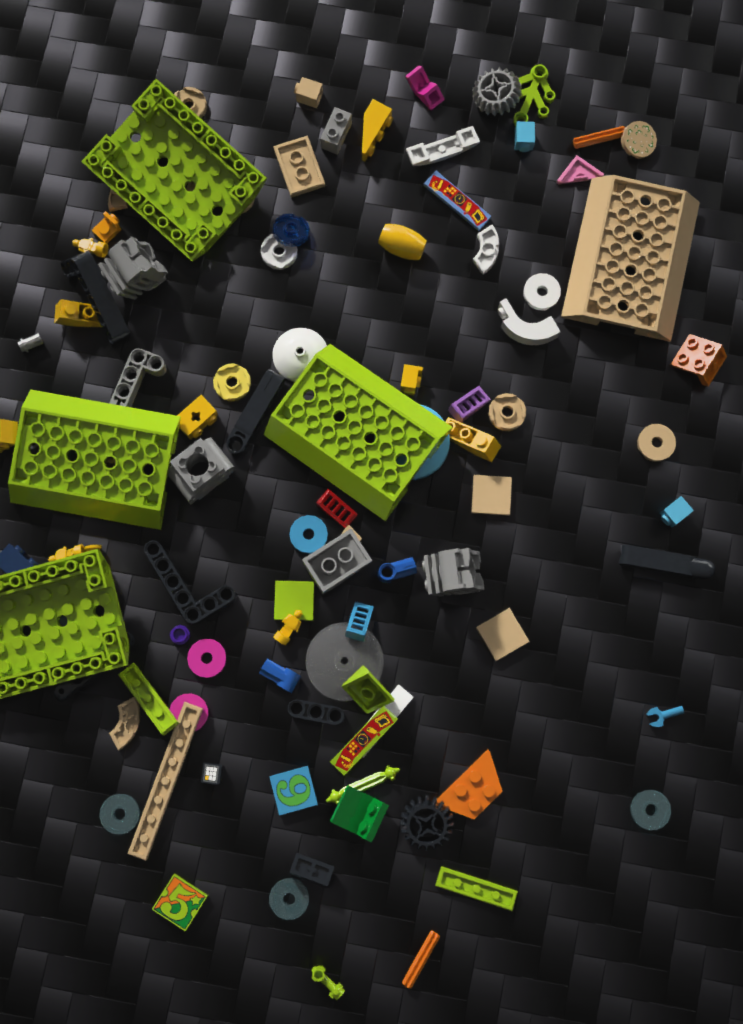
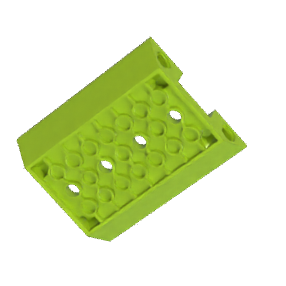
[81,79,267,262]
[264,344,453,521]
[8,390,181,530]
[0,549,130,699]

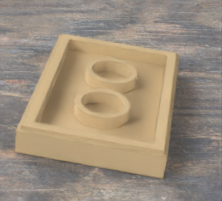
[273,135,325,198]

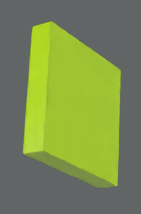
[274,581,314,621]

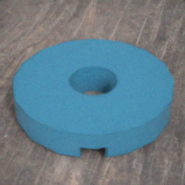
[289,515,328,554]

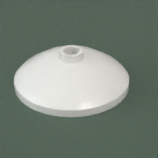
[273,328,327,382]

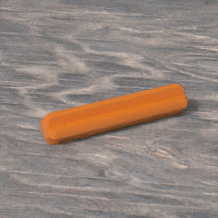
[573,126,625,149]
[402,931,440,989]

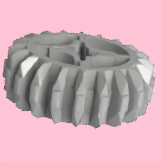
[472,67,522,117]

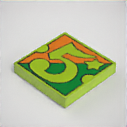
[152,874,208,931]

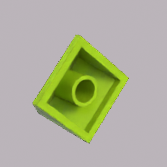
[341,665,395,714]

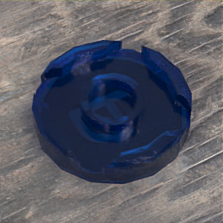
[272,213,310,247]

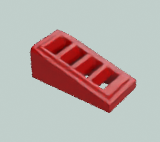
[316,489,358,528]

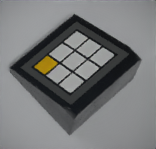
[201,763,223,785]

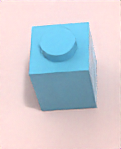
[515,121,535,152]
[660,496,694,527]

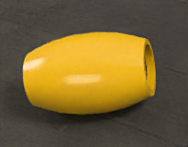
[378,224,427,260]

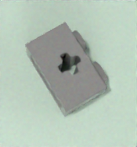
[320,107,352,155]

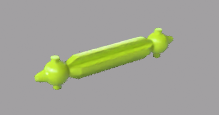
[326,766,400,805]

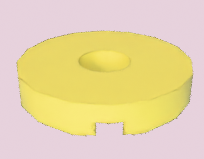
[213,364,251,401]

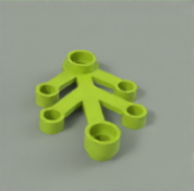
[513,64,555,126]

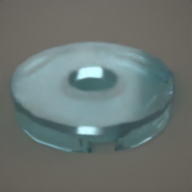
[630,790,671,830]
[99,794,140,834]
[269,878,309,920]

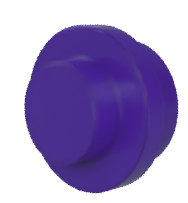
[170,625,190,645]

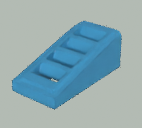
[345,601,374,642]

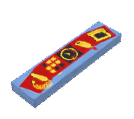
[424,171,491,231]

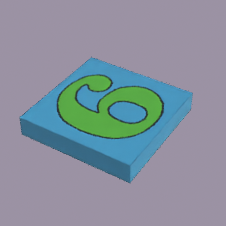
[269,766,318,815]

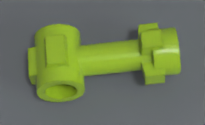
[311,966,345,1000]

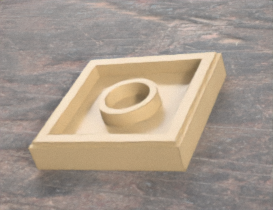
[471,475,512,516]
[476,608,529,661]

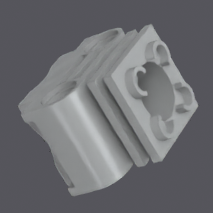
[98,237,168,300]
[168,437,236,505]
[422,548,485,597]

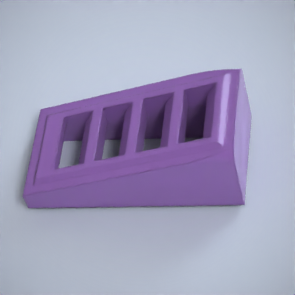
[448,386,491,423]

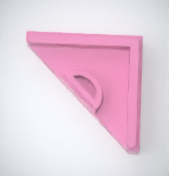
[556,155,604,185]

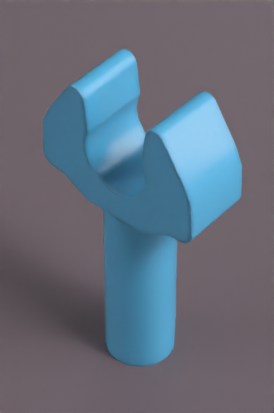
[646,706,684,727]

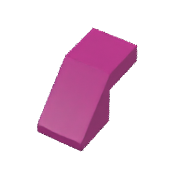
[405,66,445,110]

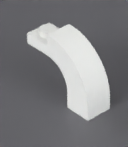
[498,298,561,345]

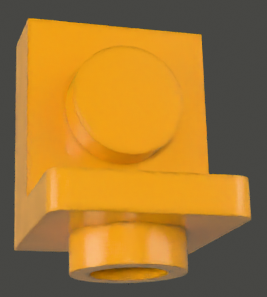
[92,211,121,243]

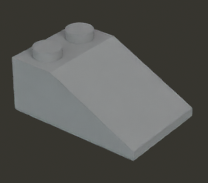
[302,529,372,595]

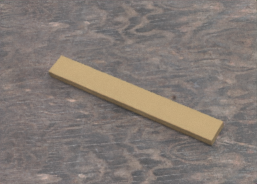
[128,702,204,861]

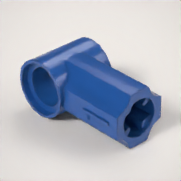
[378,557,417,583]
[259,659,301,693]

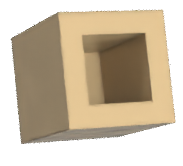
[294,77,323,108]

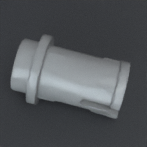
[18,333,43,352]

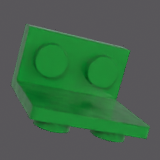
[330,785,389,842]

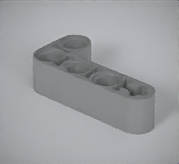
[109,349,167,407]

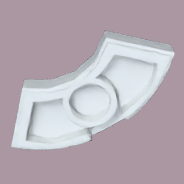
[473,224,499,275]

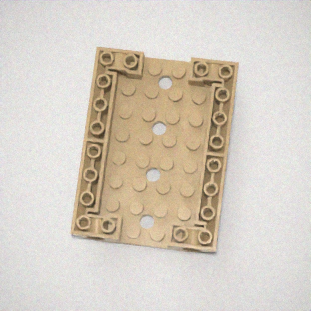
[561,175,700,342]

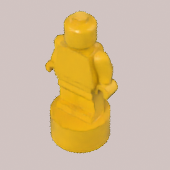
[72,238,108,258]
[48,544,86,562]
[273,610,303,646]

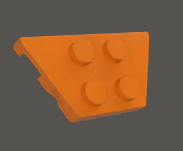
[436,749,503,819]

